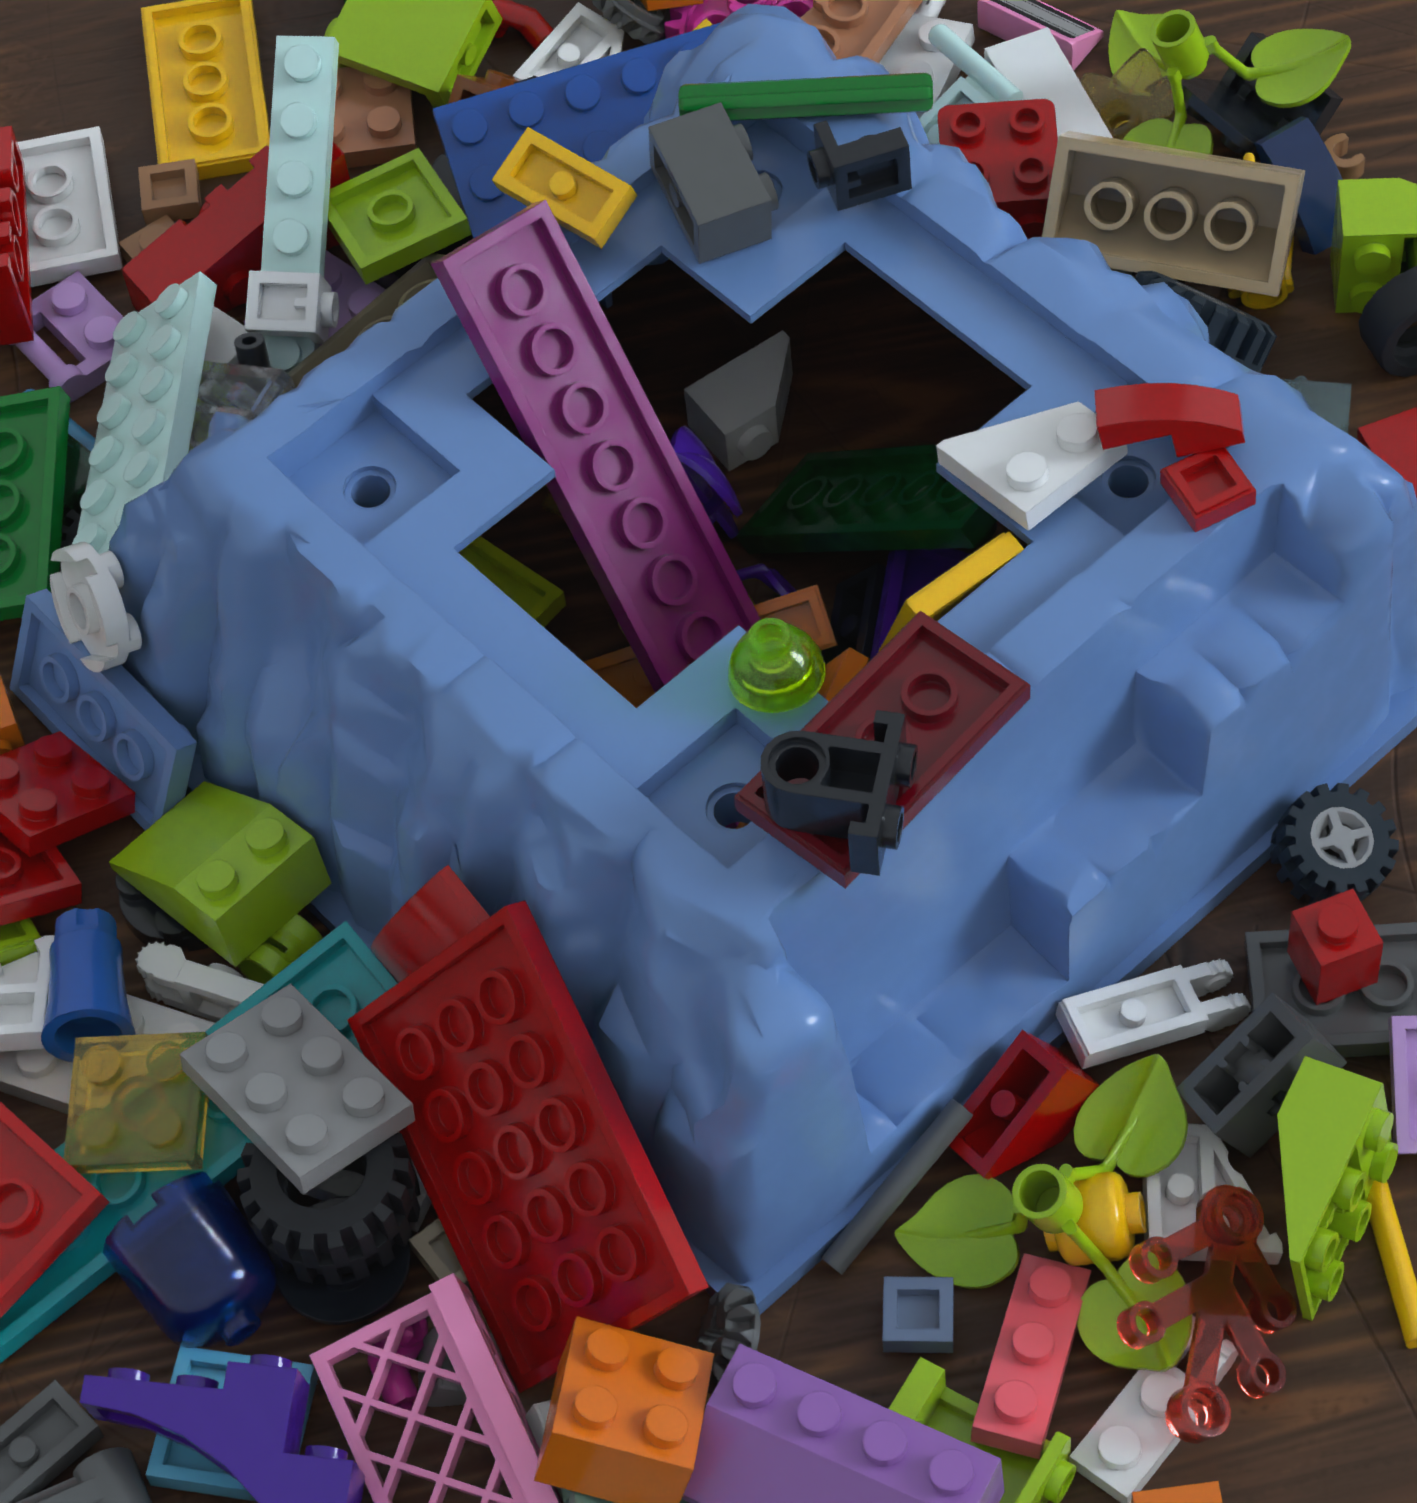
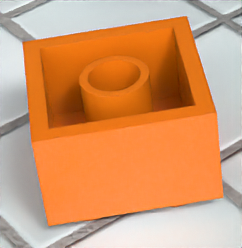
[534,1316,714,1503]

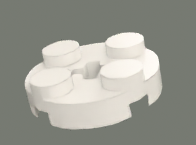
[50,542,142,672]

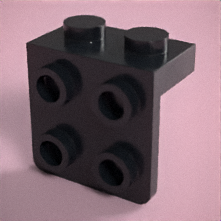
[1169,32,1343,156]

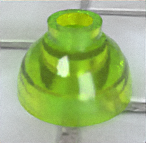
[728,618,826,713]

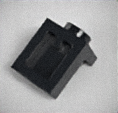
[807,121,912,211]

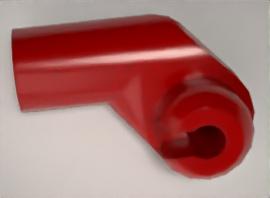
[492,0,554,50]

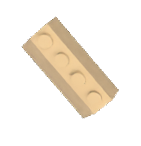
[1042,131,1305,297]

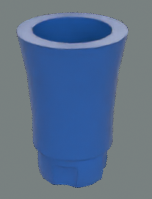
[41,908,136,1064]

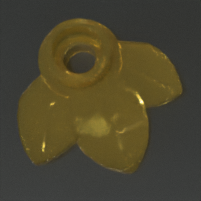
[1080,48,1175,140]

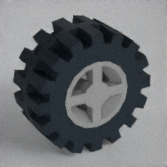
[1270,783,1399,905]

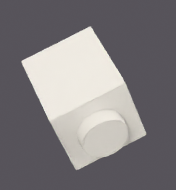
[684,330,793,471]

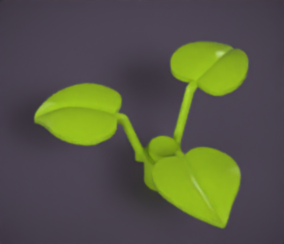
[1108,9,1351,155]
[895,1054,1192,1372]

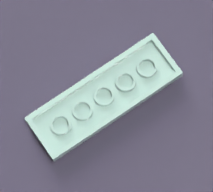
[72,271,217,554]

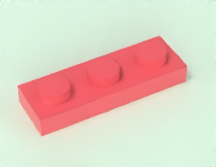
[971,1253,1091,1460]

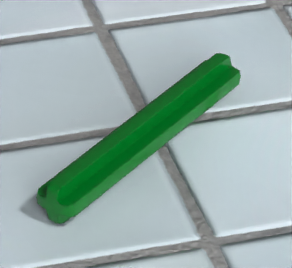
[678,72,933,121]

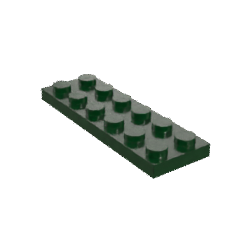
[736,445,998,554]

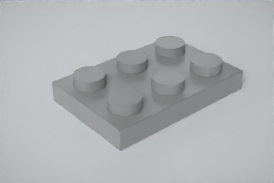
[180,983,415,1195]

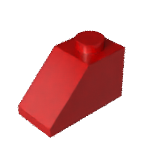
[949,1030,1100,1180]

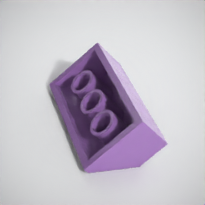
[682,1344,1005,1503]

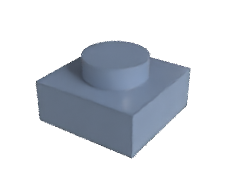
[882,1277,954,1353]

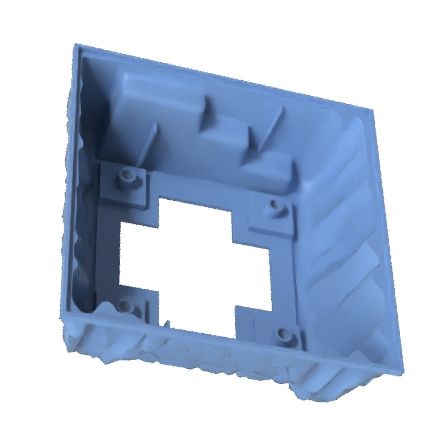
[109,4,1417,1315]

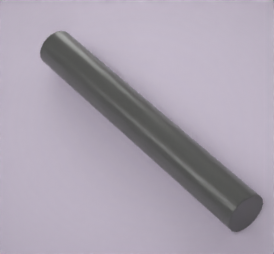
[821,1098,973,1275]

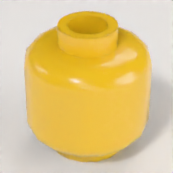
[1043,1171,1147,1266]

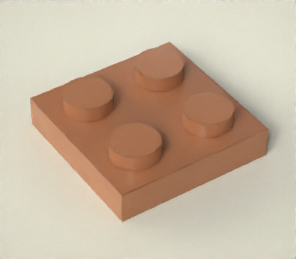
[333,67,417,168]

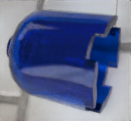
[103,1171,276,1348]

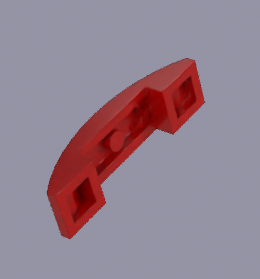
[371,865,490,983]

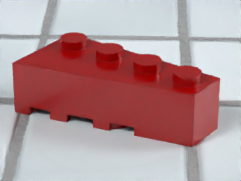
[0,125,34,346]
[121,142,350,313]

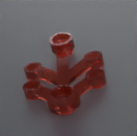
[1117,1185,1297,1444]

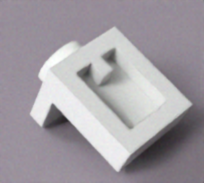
[244,270,339,344]

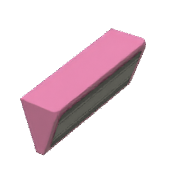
[977,0,1103,71]

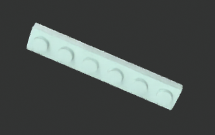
[261,36,339,389]

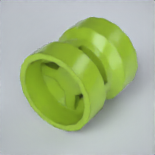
[238,914,323,984]

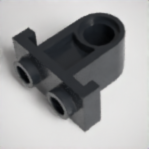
[761,710,918,876]

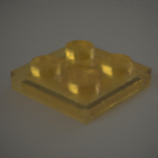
[64,1032,208,1174]

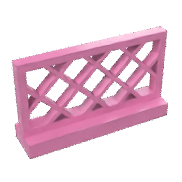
[309,1273,563,1503]

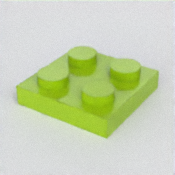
[327,148,472,285]

